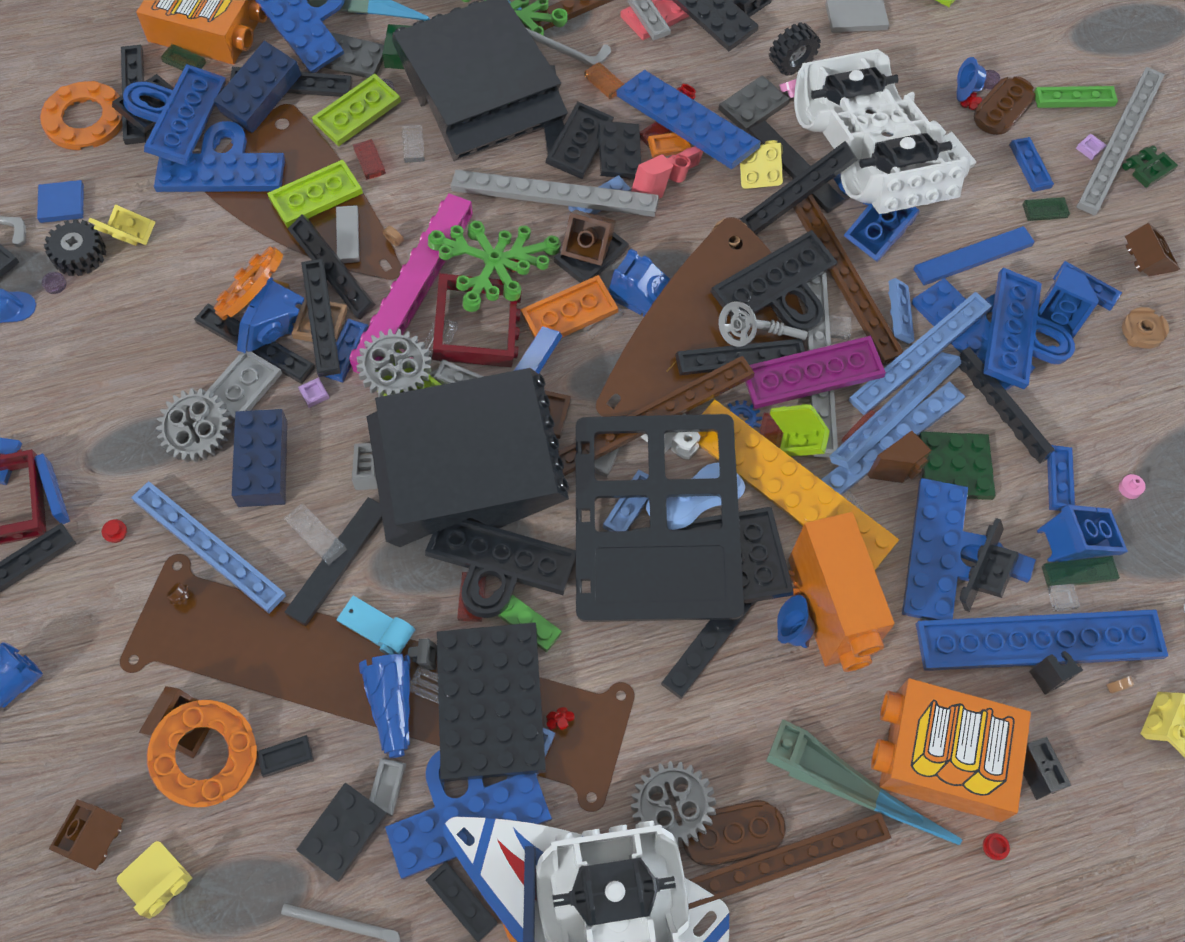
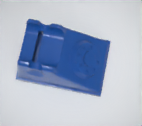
[844,203,920,262]
[608,249,671,317]
[237,277,304,353]
[1037,505,1128,563]

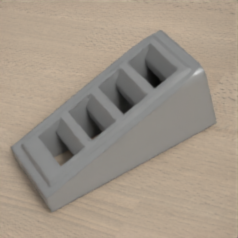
[352,443,377,490]

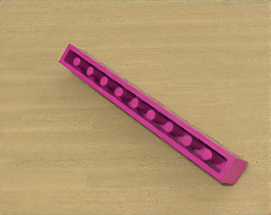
[349,193,473,373]

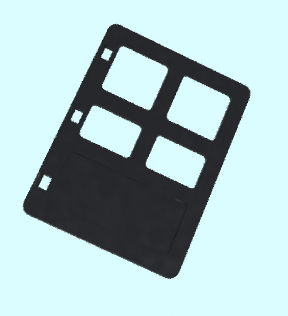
[576,414,744,622]

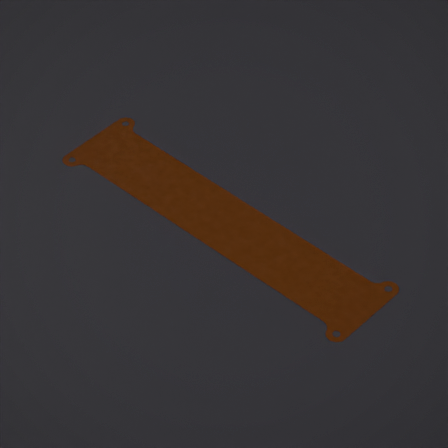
[120,554,635,812]

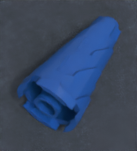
[0,642,43,708]
[359,654,410,758]

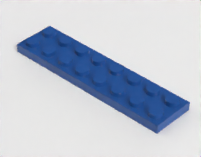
[616,70,761,169]

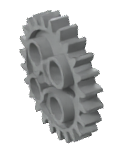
[356,329,431,397]
[156,388,232,462]
[631,761,716,847]

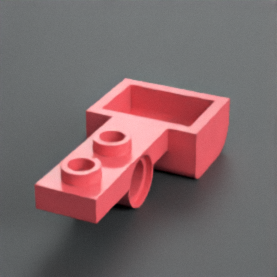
[631,146,703,199]

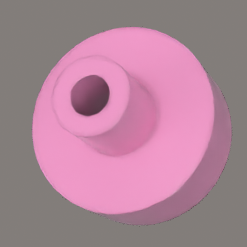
[779,79,796,98]
[1119,474,1145,499]

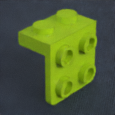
[770,404,830,457]

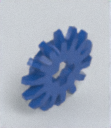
[728,400,762,429]

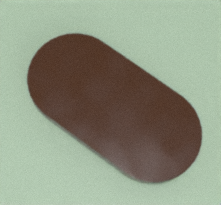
[974,76,1035,135]
[682,800,786,866]

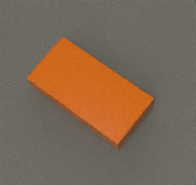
[647,133,692,158]

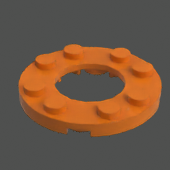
[40,81,123,150]
[214,246,283,320]
[147,700,257,807]

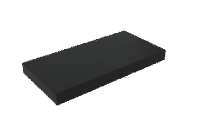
[545,101,614,179]

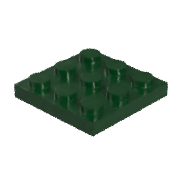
[919,431,996,500]

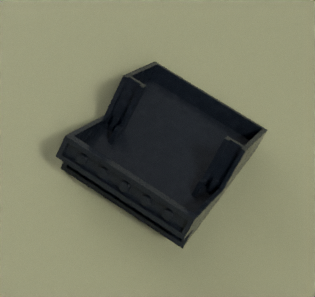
[392,0,568,161]
[366,368,569,547]

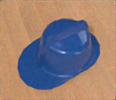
[957,57,986,102]
[0,289,36,323]
[777,595,816,648]

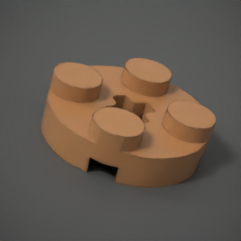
[1122,307,1169,349]

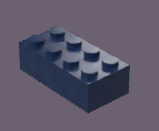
[214,40,302,133]
[231,409,288,507]

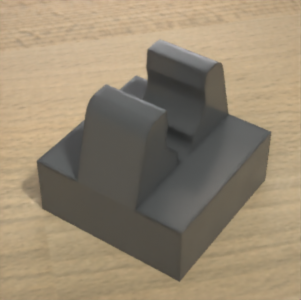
[408,638,437,670]

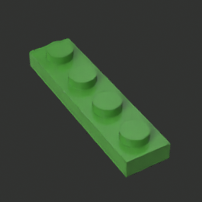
[1034,86,1118,108]

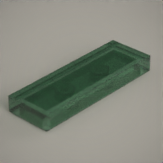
[1041,556,1120,589]

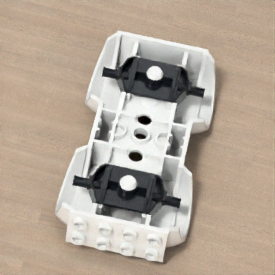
[794,49,971,214]
[536,821,689,942]

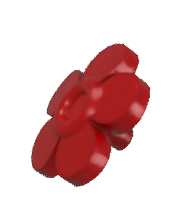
[960,92,982,110]
[546,707,575,730]

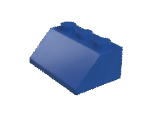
[1038,266,1099,338]

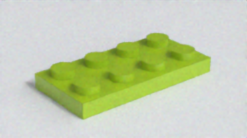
[312,73,401,147]
[267,159,363,228]

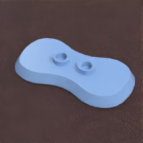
[646,463,745,530]

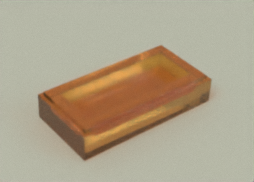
[584,62,625,99]

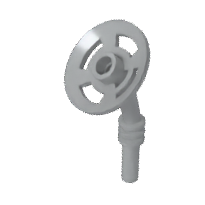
[719,301,808,347]

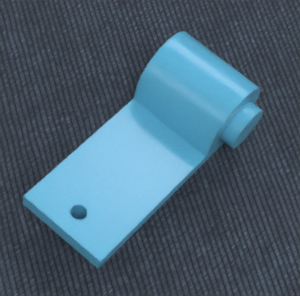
[336,595,415,655]

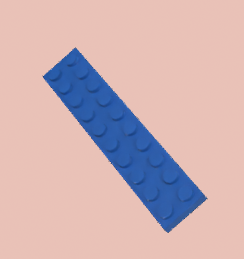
[916,609,1168,671]

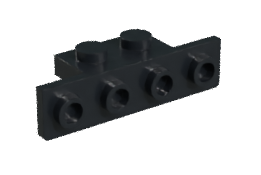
[960,518,1019,612]

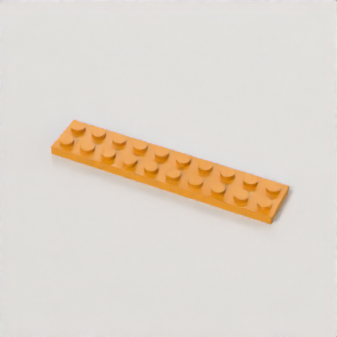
[689,399,900,570]

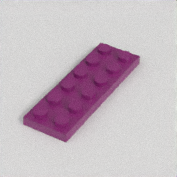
[745,336,886,409]

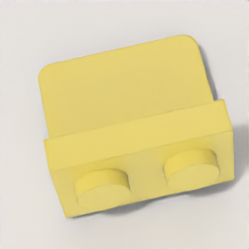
[740,140,783,189]
[88,205,155,246]
[1140,692,1185,758]
[117,841,193,919]

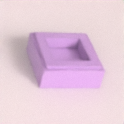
[1076,134,1107,160]
[298,377,329,408]

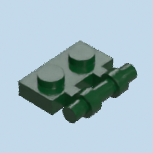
[1122,145,1178,189]

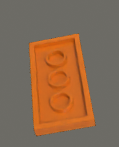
[521,275,618,338]

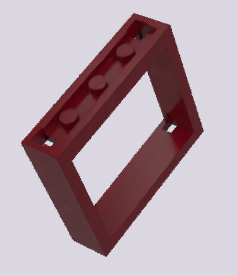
[432,273,522,368]
[0,449,47,545]

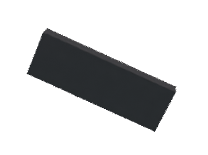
[425,861,499,942]

